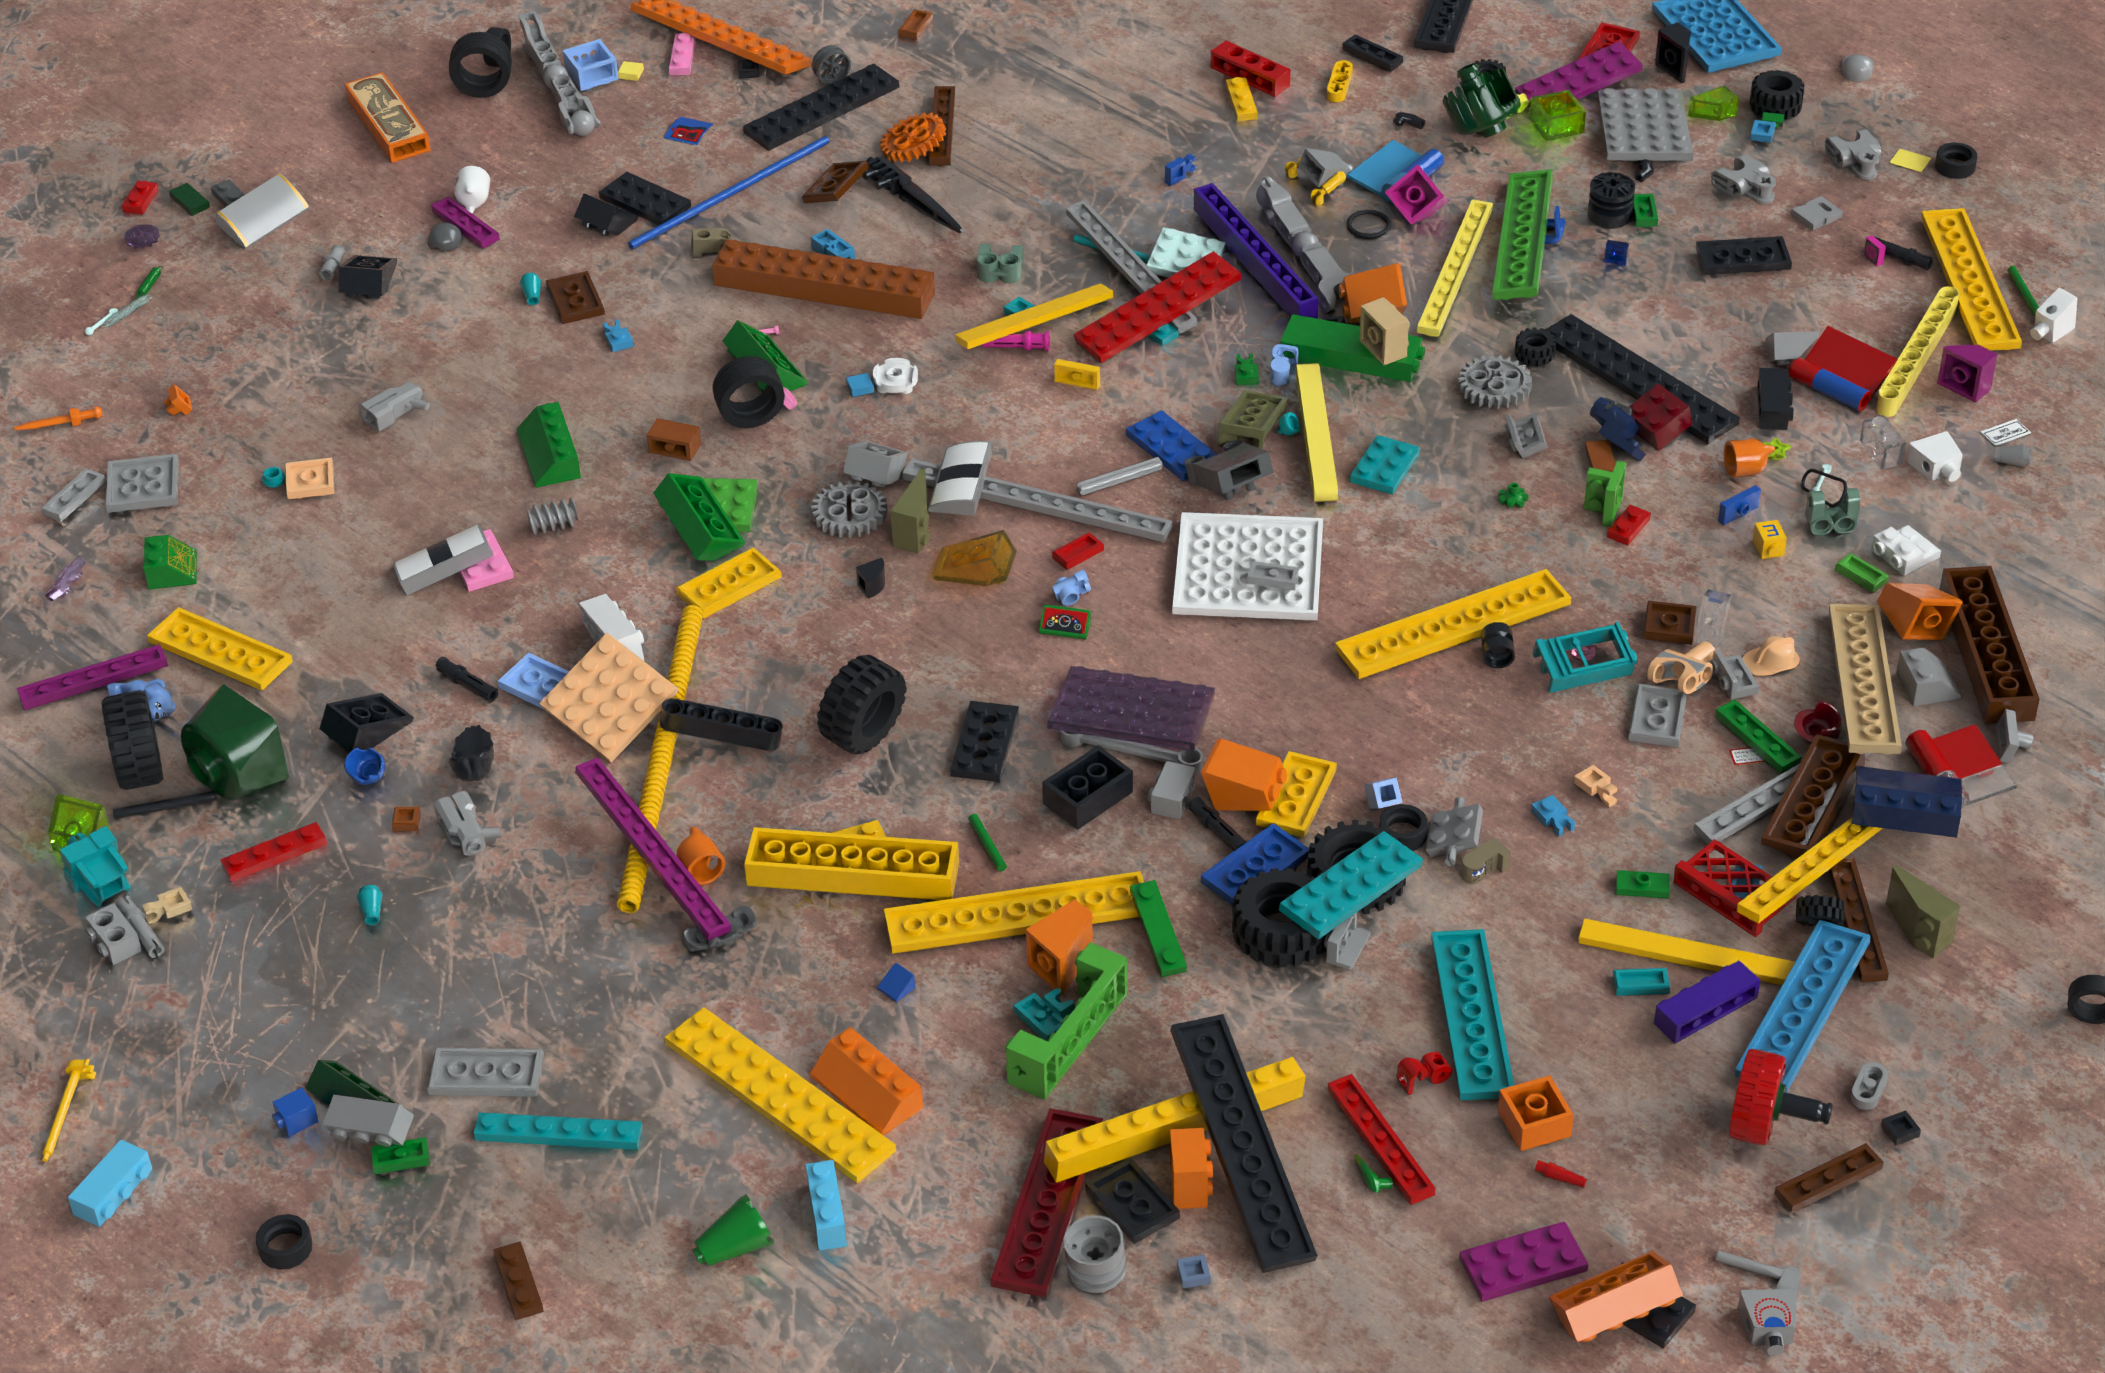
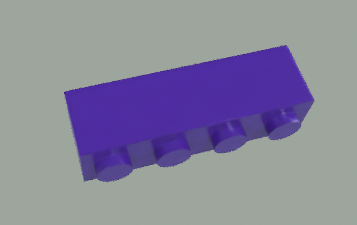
[1654,961,1760,1044]

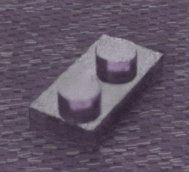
[44,556,86,602]

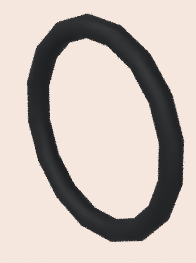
[1347,210,1391,238]

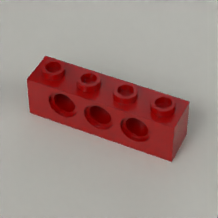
[1211,40,1291,97]

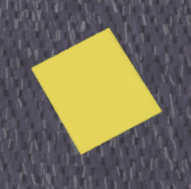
[1889,149,1931,172]

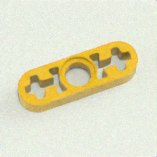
[1327,60,1353,102]

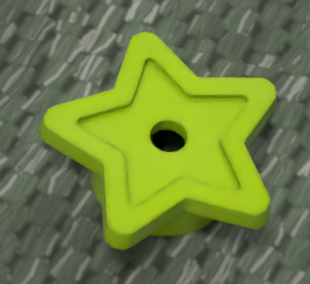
[1762,438,1791,460]

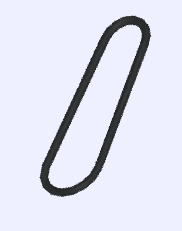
[1801,469,1847,508]

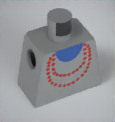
[1738,1289,1797,1356]

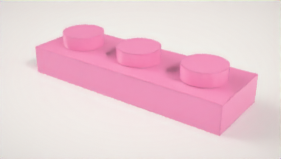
[669,33,696,75]

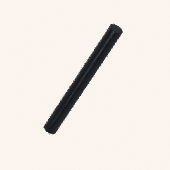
[113,791,217,819]

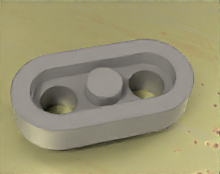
[1851,1062,1888,1110]

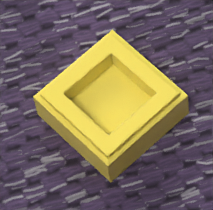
[618,61,644,81]

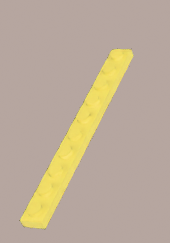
[1417,199,1493,337]

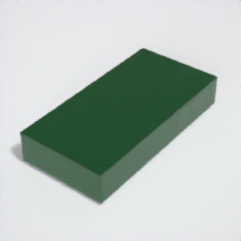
[169,183,210,216]

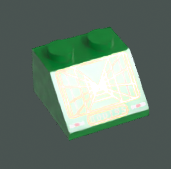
[144,535,197,590]

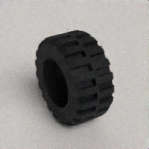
[817,655,907,754]
[101,690,164,790]
[1232,868,1332,967]

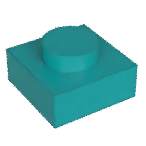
[1004,297,1035,316]
[1148,323,1179,346]

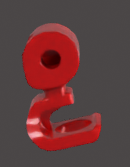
[1396,1051,1452,1095]

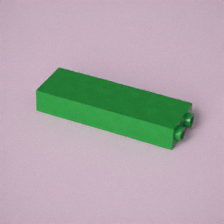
[1280,314,1425,382]

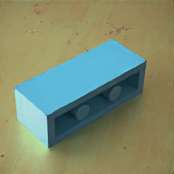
[68,1140,152,1227]
[806,1160,847,1251]

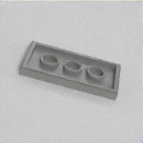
[427,1048,544,1097]

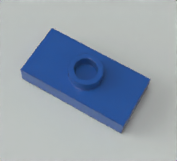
[1718,485,1761,525]

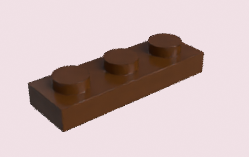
[493,1241,544,1320]

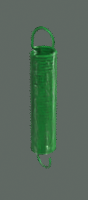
[136,266,163,299]

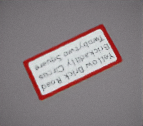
[1729,747,1767,765]

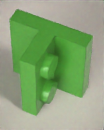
[1584,461,1626,527]

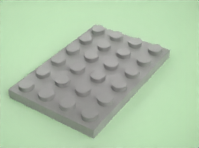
[1597,88,1693,161]

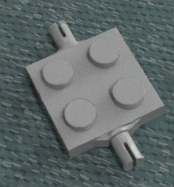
[1426,797,1483,866]

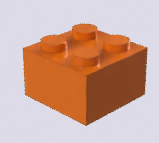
[1498,1075,1574,1152]
[1170,1128,1213,1209]

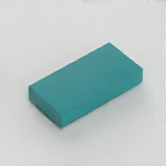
[1613,968,1671,996]

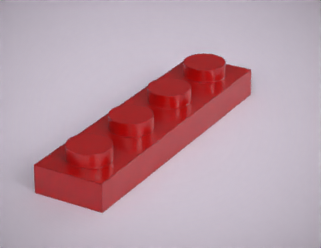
[220,822,327,882]

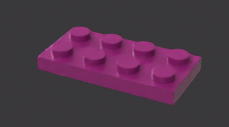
[1459,1221,1588,1302]

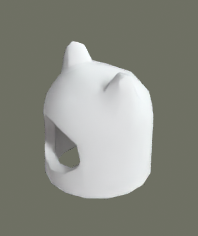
[454,166,491,214]

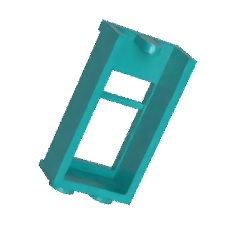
[1532,621,1637,693]

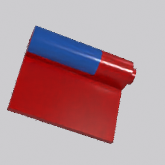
[1788,326,1898,412]

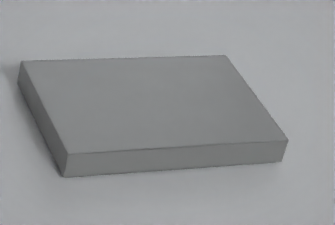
[1628,684,1687,748]

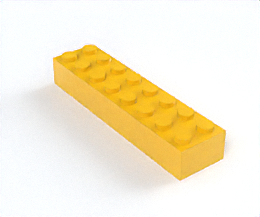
[744,827,959,900]

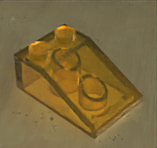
[932,530,1017,586]

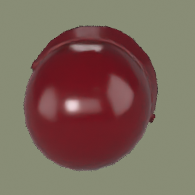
[1794,701,1842,745]

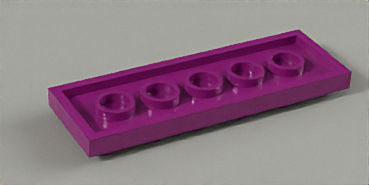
[1515,41,1643,117]

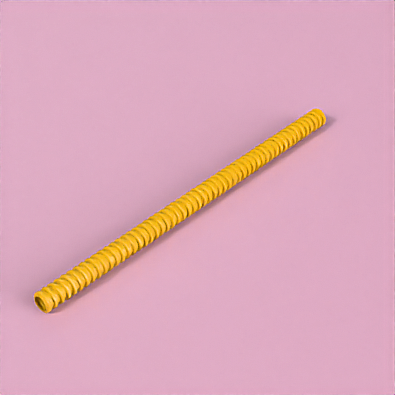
[617,605,703,913]

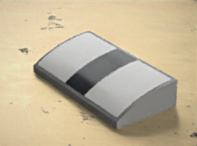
[928,441,992,516]
[393,523,494,595]

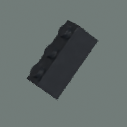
[1757,368,1794,430]

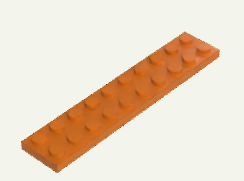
[630,0,812,75]

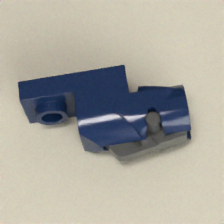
[1590,397,1646,462]

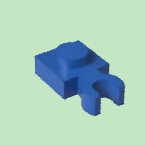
[1165,154,1196,186]

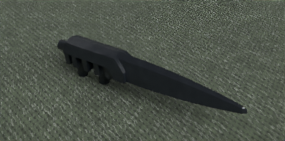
[863,157,963,233]

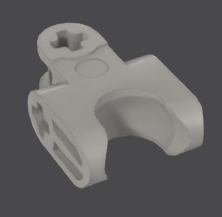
[1825,129,1881,180]
[1711,154,1776,204]

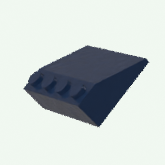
[1851,766,1962,838]

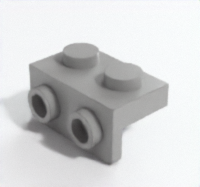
[1504,412,1548,459]
[1710,649,1759,700]
[1324,913,1370,970]

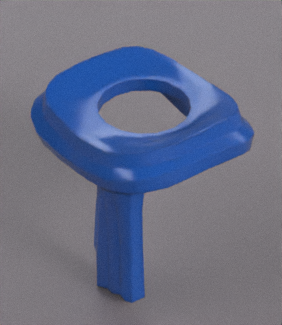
[1545,206,1566,244]

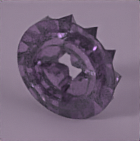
[125,224,160,249]

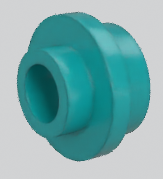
[262,467,285,488]

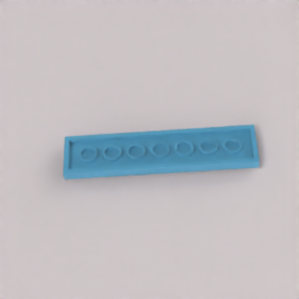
[1735,920,1870,1092]

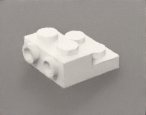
[1871,525,1941,576]

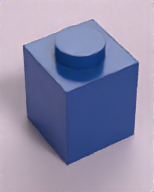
[272,1087,319,1137]

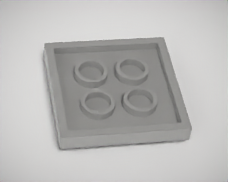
[106,454,179,513]

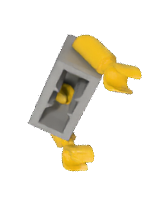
[1285,148,1353,206]

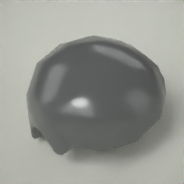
[428,222,462,252]

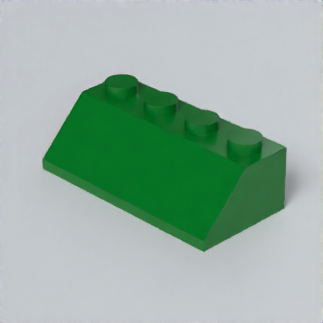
[722,320,808,392]
[517,402,581,488]
[653,473,745,561]

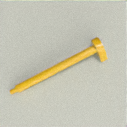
[42,1059,96,1162]

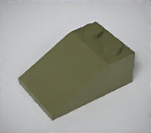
[891,468,930,554]
[1886,865,1960,958]

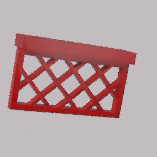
[1673,839,1797,937]

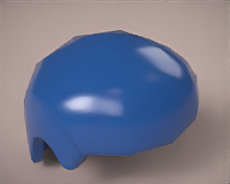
[344,748,386,785]

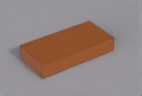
[898,9,933,40]
[1585,440,1616,472]

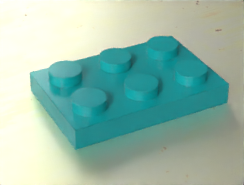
[1350,435,1420,495]

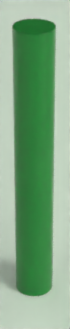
[968,814,1007,872]

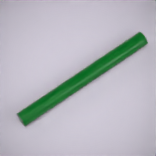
[2007,266,2039,317]

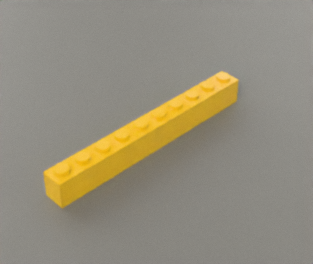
[1044,1057,1306,1183]

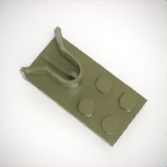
[1218,390,1288,449]

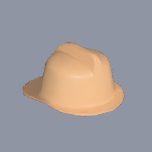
[1743,636,1800,676]

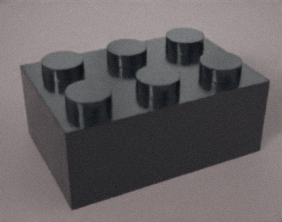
[1042,745,1133,830]

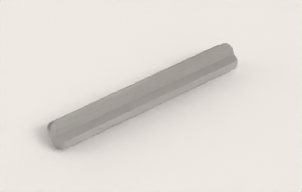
[1077,457,1162,496]

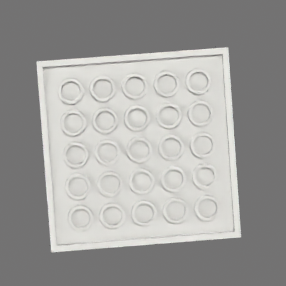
[1172,512,1323,620]

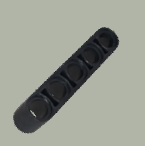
[660,698,783,751]

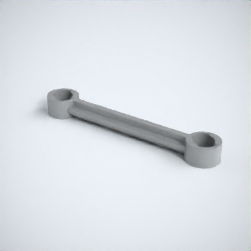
[1060,719,1203,775]

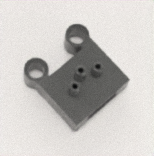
[1184,440,1274,500]

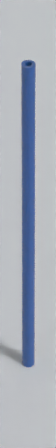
[628,136,830,250]

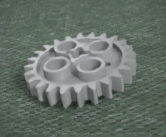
[1458,355,1532,409]
[811,480,888,538]

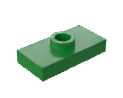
[1616,870,1670,899]

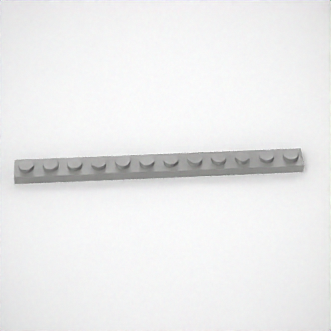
[902,459,1172,542]

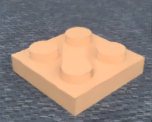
[286,457,335,499]

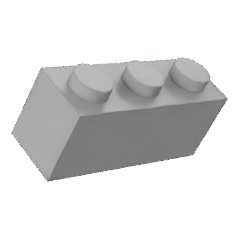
[322,1095,414,1147]

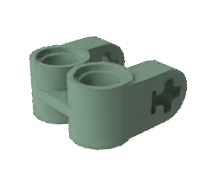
[977,244,1024,283]
[1805,488,1860,536]

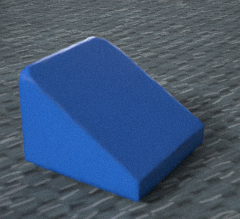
[878,963,915,1003]

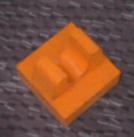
[164,384,193,416]

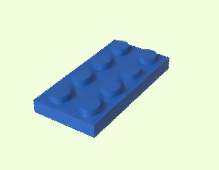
[1126,410,1218,481]
[1201,823,1309,905]

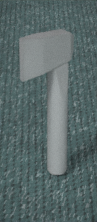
[1715,1250,1801,1299]

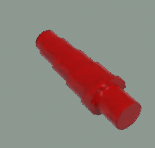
[1535,1160,1587,1188]

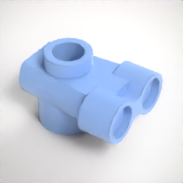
[1051,569,1091,606]

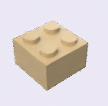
[1360,297,1410,365]

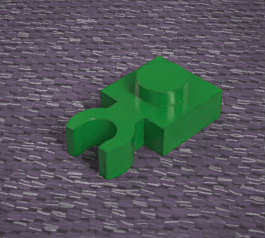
[1234,354,1259,385]

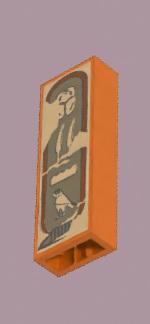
[344,72,431,163]

